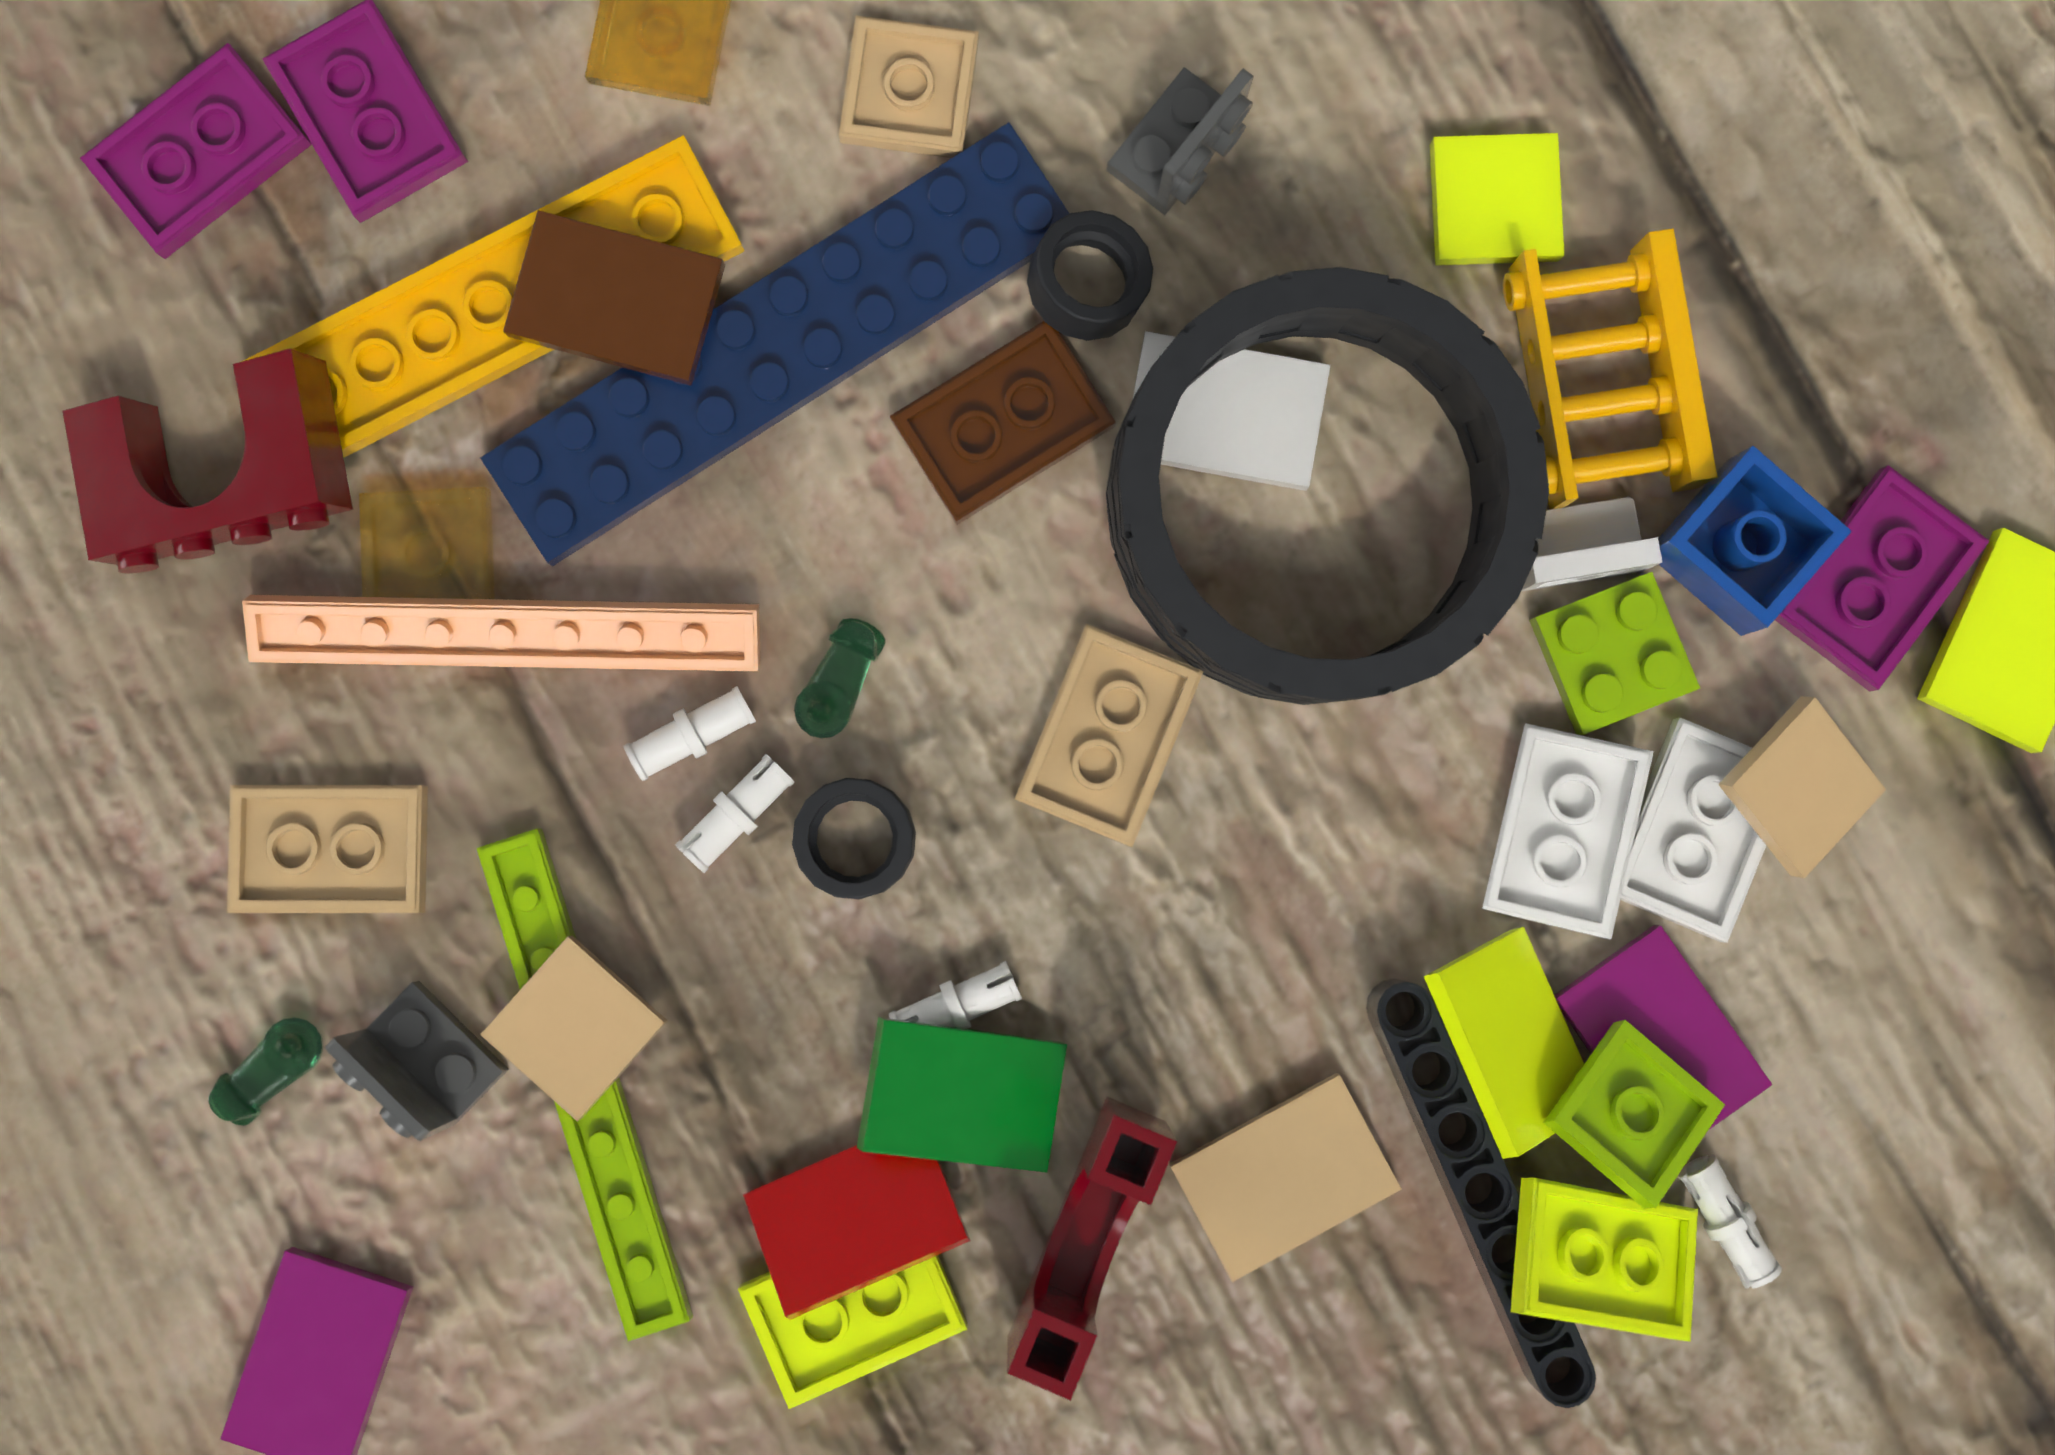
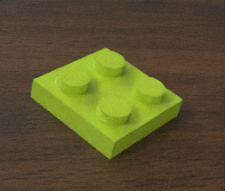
[1529,572,1701,735]
[1543,1020,1725,1209]

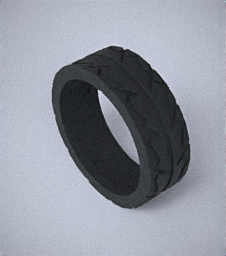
[1106,267,1549,705]

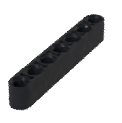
[1366,978,1596,1408]

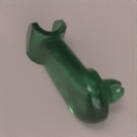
[794,618,886,739]
[208,1017,324,1126]

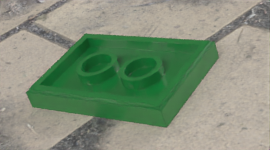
[857,1017,1068,1173]

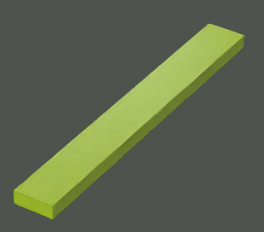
[476,828,693,1341]

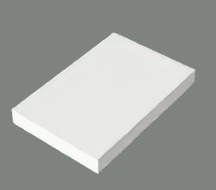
[1133,331,1330,491]
[1620,717,1766,943]
[1482,723,1654,940]

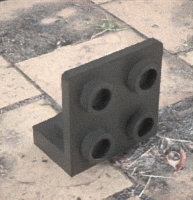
[1106,67,1254,215]
[325,981,509,1141]

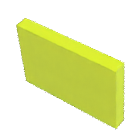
[1917,527,2055,753]
[1424,927,1584,1159]
[1511,1177,1698,1342]
[738,1255,968,1409]

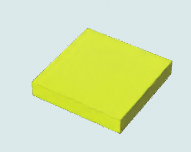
[1430,133,1564,266]

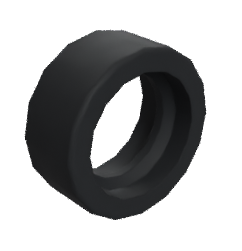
[1027,210,1154,341]
[792,778,916,899]

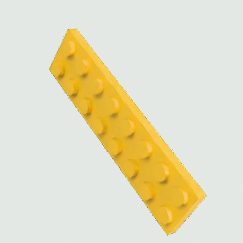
[241,135,744,458]

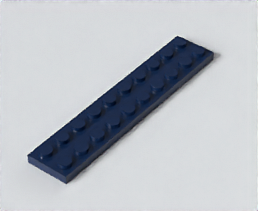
[480,122,1070,566]

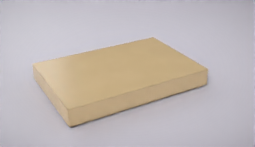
[1015,624,1203,848]
[227,785,428,913]
[1169,1073,1402,1282]

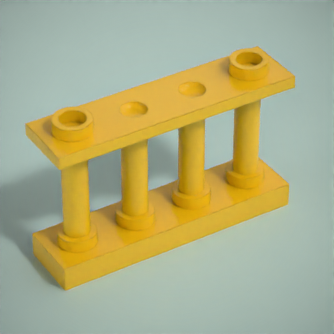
[1503,228,1717,510]

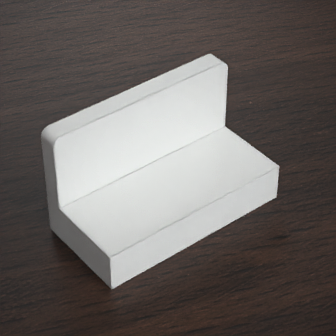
[1522,497,1662,591]

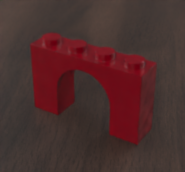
[62,348,353,574]
[1007,1097,1178,1401]

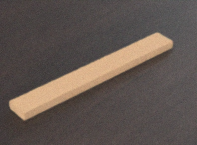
[242,595,760,671]

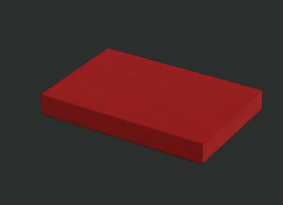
[743,1145,971,1320]

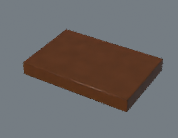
[503,210,725,386]
[890,321,1116,525]

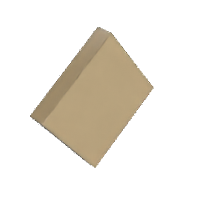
[839,15,979,158]
[1718,696,1886,878]
[481,936,668,1121]

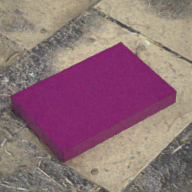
[262,0,468,223]
[80,43,312,259]
[1775,465,1989,692]
[1554,925,1773,1130]
[220,1247,414,1455]

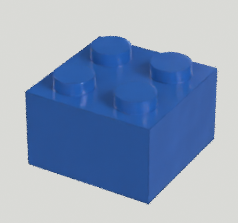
[1658,446,1852,636]

